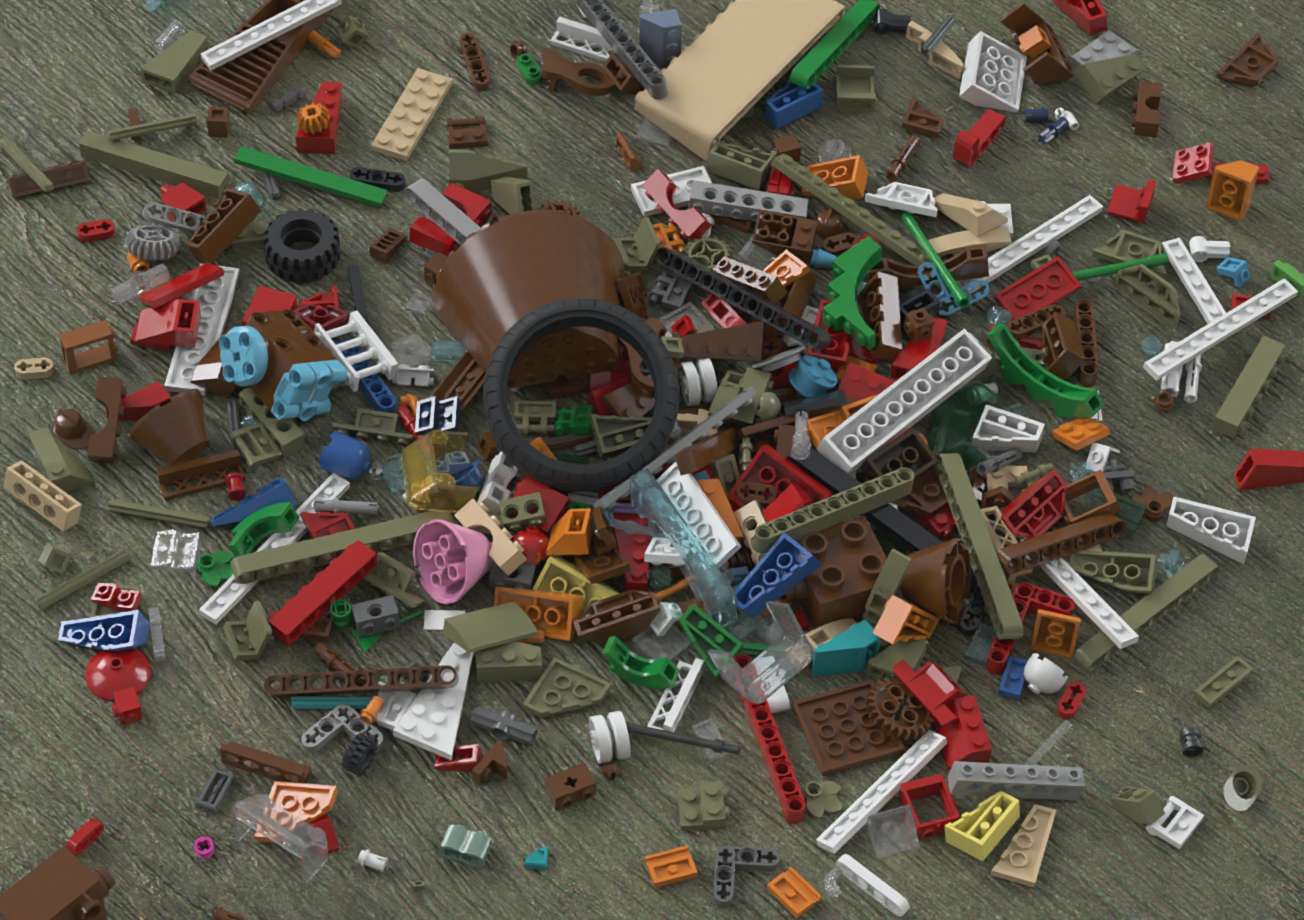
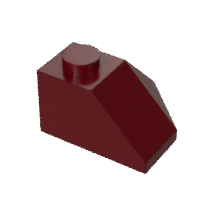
[293,304,349,342]

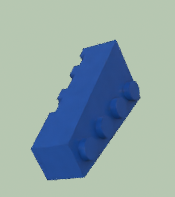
[729,533,822,618]

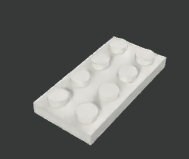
[631,166,712,217]

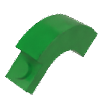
[228,502,299,557]
[602,636,680,689]

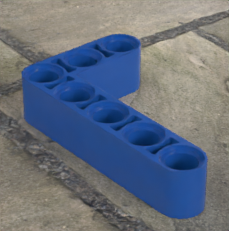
[334,339,396,414]

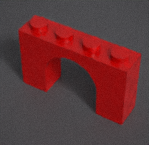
[409,183,492,256]

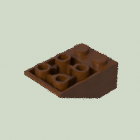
[752,210,817,266]

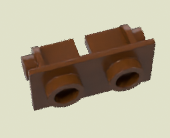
[967,466,987,507]

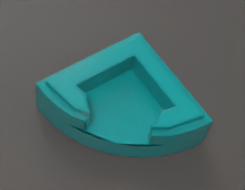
[524,847,549,870]

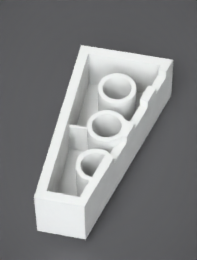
[1166,497,1256,564]

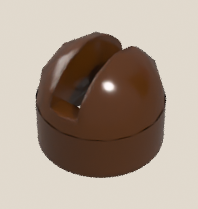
[601,763,619,780]

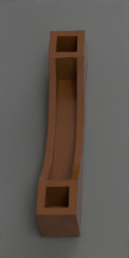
[868,246,989,288]

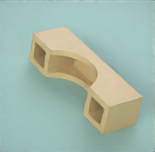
[454,499,527,576]

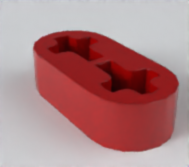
[77,219,115,242]
[1057,682,1086,720]
[66,818,104,856]

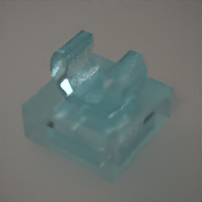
[1158,549,1183,578]

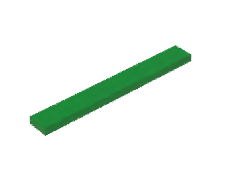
[234,146,388,208]

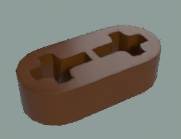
[128,108,141,140]
[822,232,858,256]
[737,481,778,503]

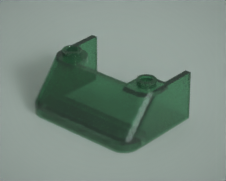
[926,380,1001,470]

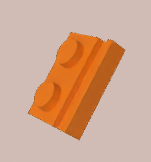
[644,846,698,888]
[766,867,822,918]

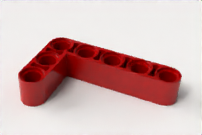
[986,582,1075,675]

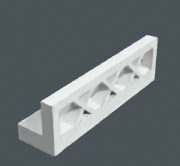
[550,16,616,62]
[647,658,704,732]

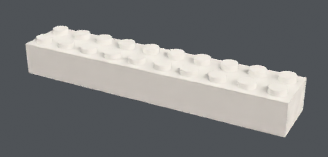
[817,329,992,475]

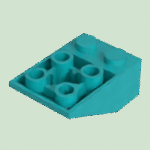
[811,620,881,677]

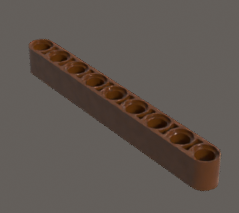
[264,665,459,698]

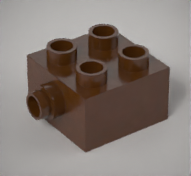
[781,516,897,629]
[0,846,115,920]

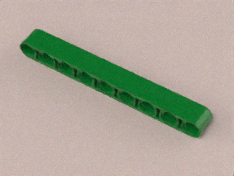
[789,0,880,90]

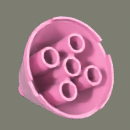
[413,519,493,604]

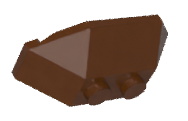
[573,590,661,645]

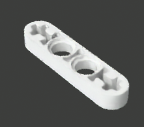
[835,854,910,917]

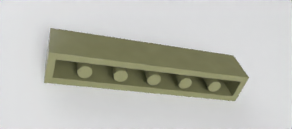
[1212,336,1286,439]

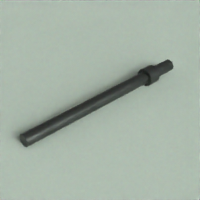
[625,722,741,755]

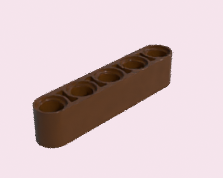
[1073,299,1099,387]

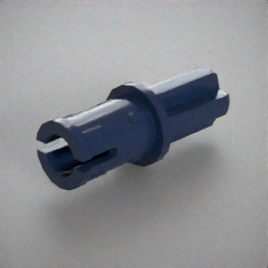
[1038,117,1069,144]

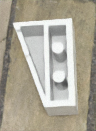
[971,405,1045,453]

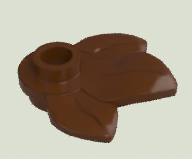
[1132,485,1173,519]

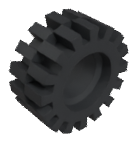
[342,733,378,776]

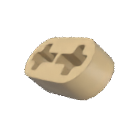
[14,358,54,380]

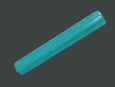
[291,696,373,709]

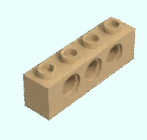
[3,460,82,532]
[734,500,767,565]

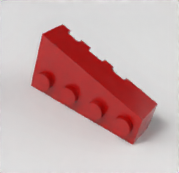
[295,82,343,154]

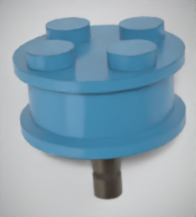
[788,355,837,400]

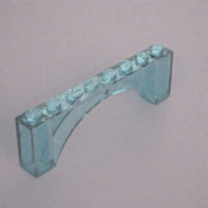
[629,468,737,627]

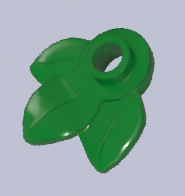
[196,551,233,587]

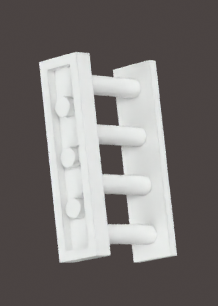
[314,311,398,392]

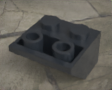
[899,289,941,334]

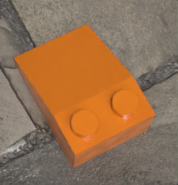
[801,155,869,200]
[1030,609,1081,659]

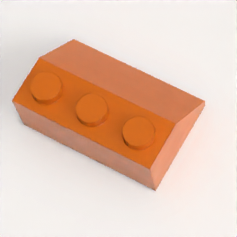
[1206,160,1259,221]

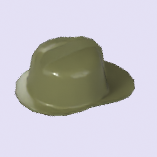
[1223,765,1263,812]

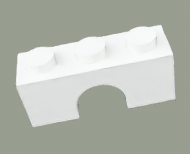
[477,451,518,516]

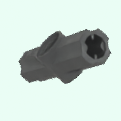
[470,706,538,746]

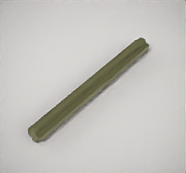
[0,136,54,192]

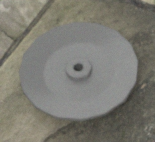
[751,345,807,372]

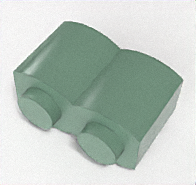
[440,825,492,868]

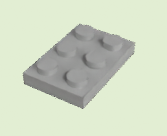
[1071,30,1137,68]

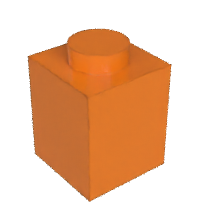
[1018,25,1052,58]

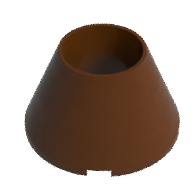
[129,389,210,466]
[901,538,971,624]

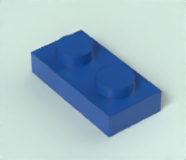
[998,656,1028,700]

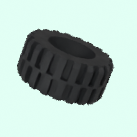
[264,208,340,283]

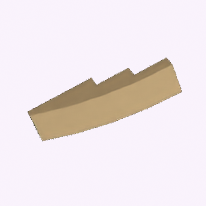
[906,21,964,79]
[928,227,1012,257]

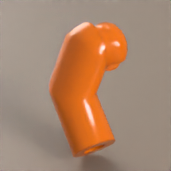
[399,394,420,417]

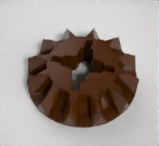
[761,336,788,361]

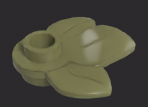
[802,781,842,818]

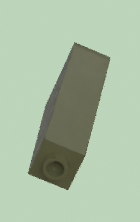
[141,30,209,94]

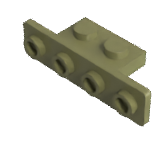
[332,408,415,445]
[364,552,425,608]

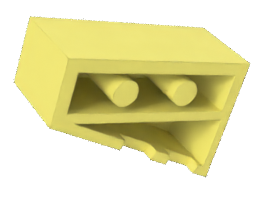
[945,791,1020,861]

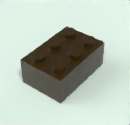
[860,428,939,481]

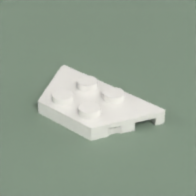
[865,182,938,217]

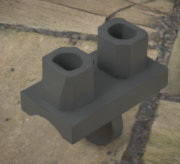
[1099,460,1135,494]

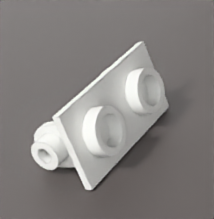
[393,364,435,387]

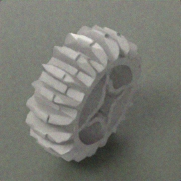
[126,224,180,261]

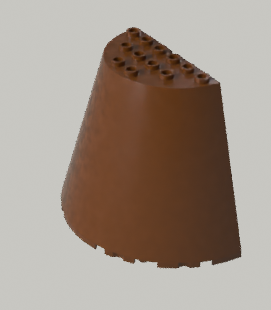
[431,210,626,389]

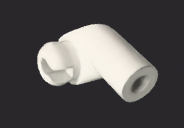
[1054,108,1079,130]

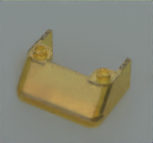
[401,430,477,513]

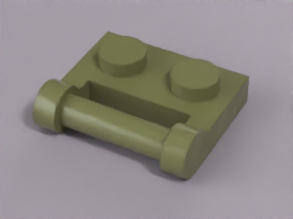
[229,423,282,469]

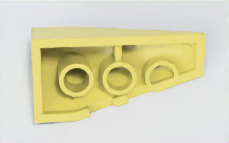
[532,555,620,610]

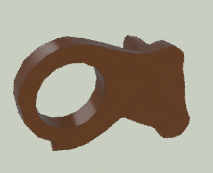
[541,48,614,96]
[619,318,682,393]

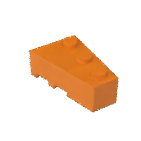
[698,479,744,546]

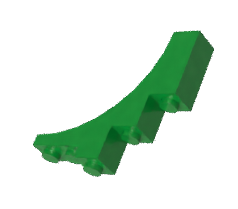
[823,236,882,350]
[987,323,1104,417]

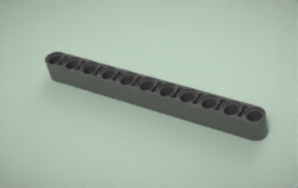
[573,0,668,99]

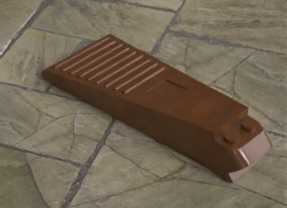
[188,0,336,113]

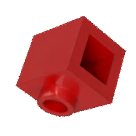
[111,686,143,725]

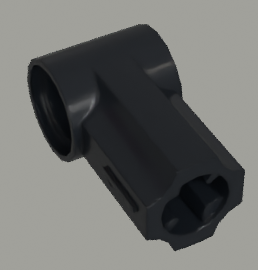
[874,9,911,34]

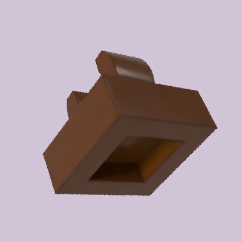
[476,432,499,461]

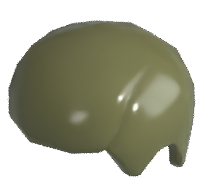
[756,392,781,423]

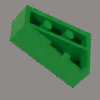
[679,604,743,681]

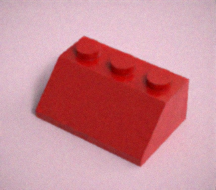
[933,695,992,771]

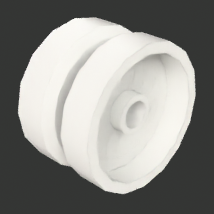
[679,358,717,407]
[589,710,631,764]

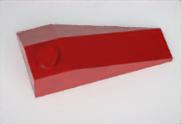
[806,299,850,370]

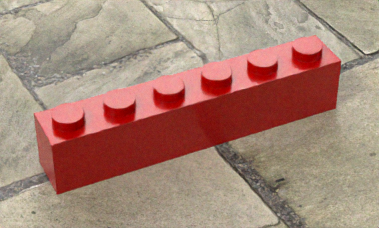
[268,540,378,647]

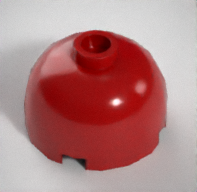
[511,526,550,564]

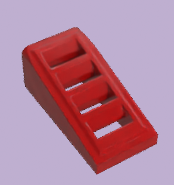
[434,744,483,771]

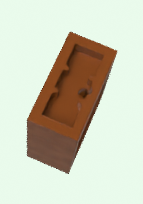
[59,320,118,374]
[1063,469,1121,525]

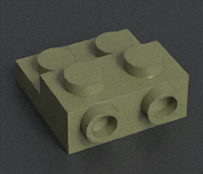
[677,781,729,831]

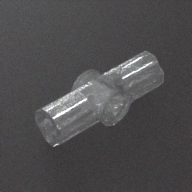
[109,264,170,305]

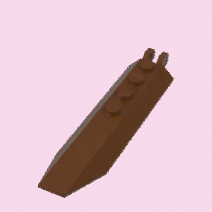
[429,350,486,439]

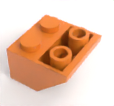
[546,508,594,556]

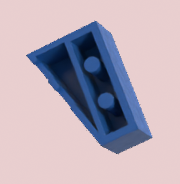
[765,80,823,129]

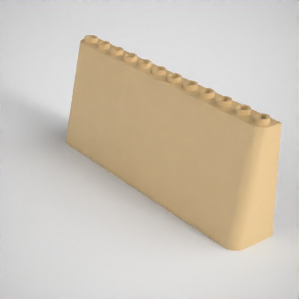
[634,0,846,161]

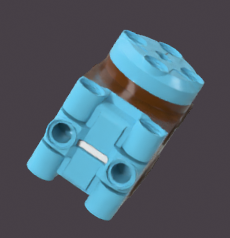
[219,309,347,421]

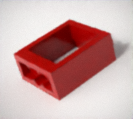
[899,774,960,839]

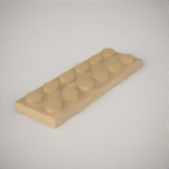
[371,68,452,161]

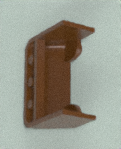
[999,2,1075,85]

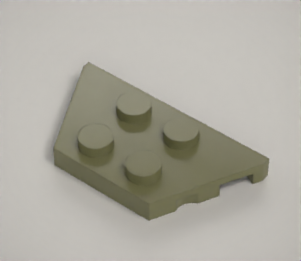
[1093,230,1167,279]

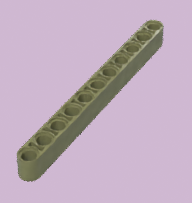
[935,453,1023,640]
[230,508,456,584]

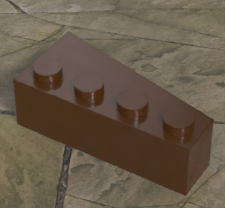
[186,187,261,264]

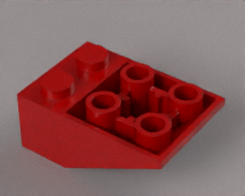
[135,299,201,347]

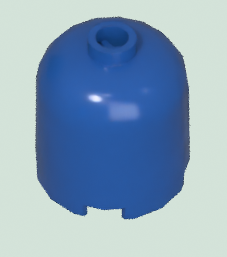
[319,431,372,480]

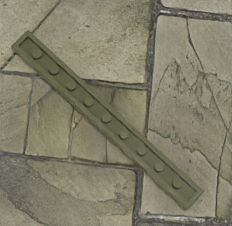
[771,154,932,266]

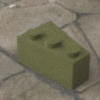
[1075,54,1146,103]
[706,142,777,190]
[728,367,774,430]
[476,641,542,682]

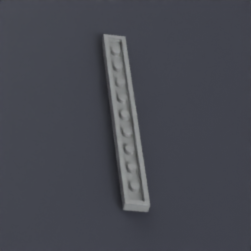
[593,386,757,511]

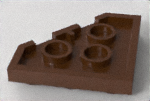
[617,271,647,321]

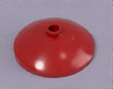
[85,648,151,702]

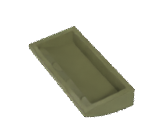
[443,602,537,653]

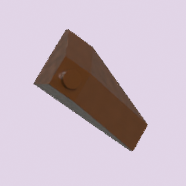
[190,327,236,399]

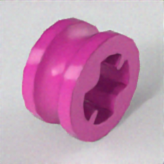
[194,836,215,859]

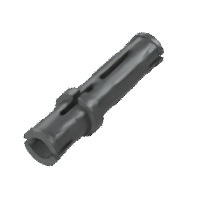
[977,448,1022,476]

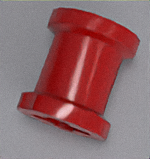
[224,473,246,501]

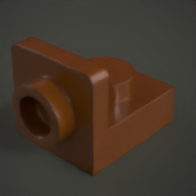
[980,486,1015,520]

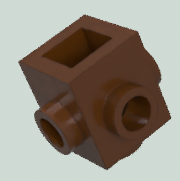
[904,307,934,343]

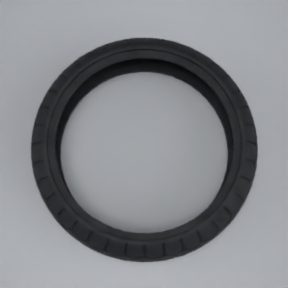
[483,298,679,492]

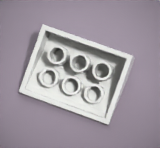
[959,31,1027,112]

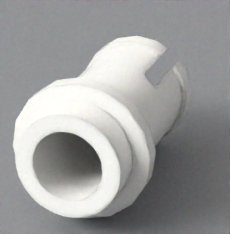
[358,849,388,872]

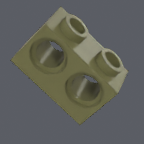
[499,492,547,532]

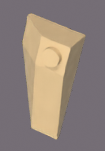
[934,193,1008,236]

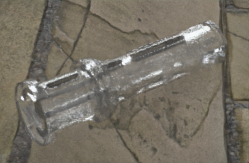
[791,411,810,459]

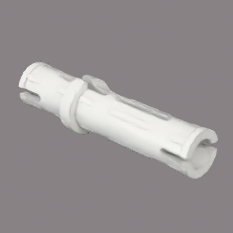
[1184,354,1202,403]

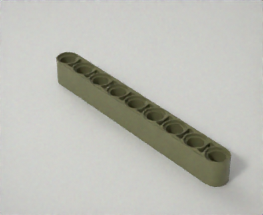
[753,468,914,554]
[1074,554,1219,672]

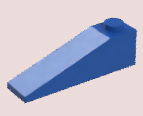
[58,610,150,651]

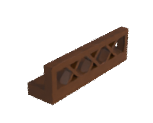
[7,160,90,198]
[157,449,246,501]
[220,741,312,784]

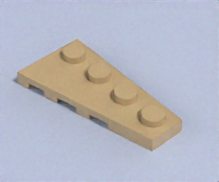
[991,804,1056,887]

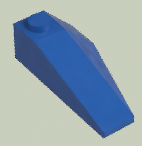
[210,477,297,526]

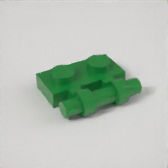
[554,405,593,436]

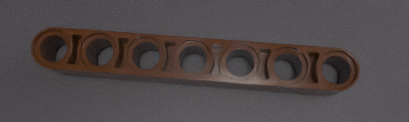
[674,425,742,476]
[996,512,1126,574]

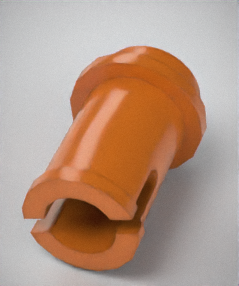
[360,696,385,724]

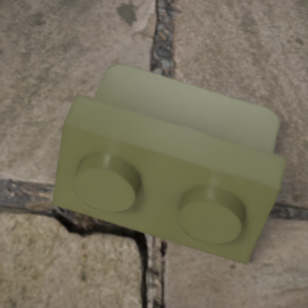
[614,217,660,272]
[223,601,272,661]

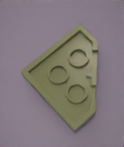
[522,657,611,718]

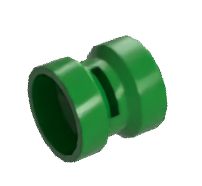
[330,599,352,629]

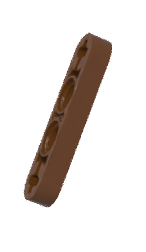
[460,33,490,91]
[1006,304,1066,340]

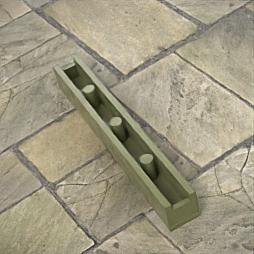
[78,130,228,199]

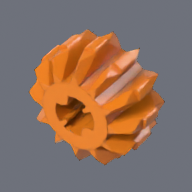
[296,102,330,135]

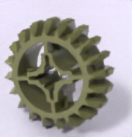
[682,236,734,274]

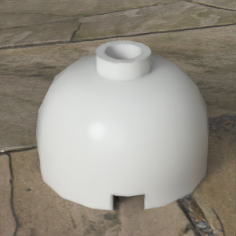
[1024,653,1068,694]

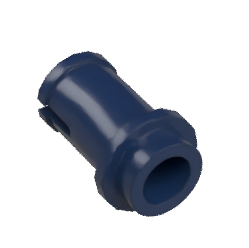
[1024,107,1048,122]

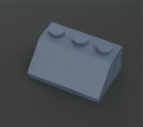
[638,9,682,68]

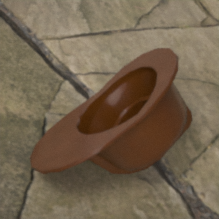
[814,207,845,249]
[52,408,95,449]

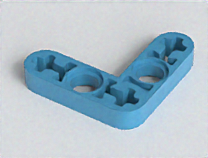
[917,262,989,316]

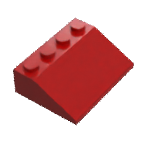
[727,444,835,509]

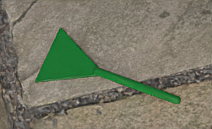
[350,611,422,653]

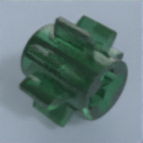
[647,564,673,591]

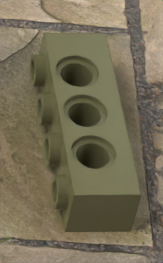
[239,387,306,458]

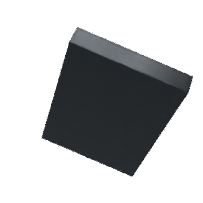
[784,389,847,416]

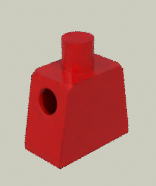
[160,183,207,223]

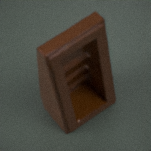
[369,228,407,263]

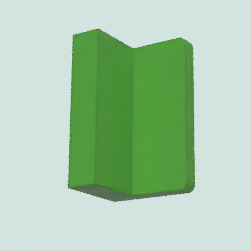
[1270,259,1304,299]

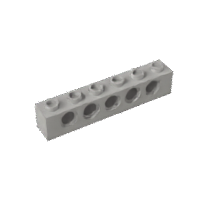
[688,180,808,222]
[948,761,1085,801]

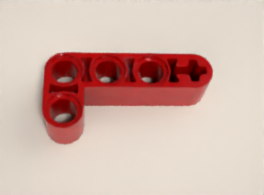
[953,109,1007,167]

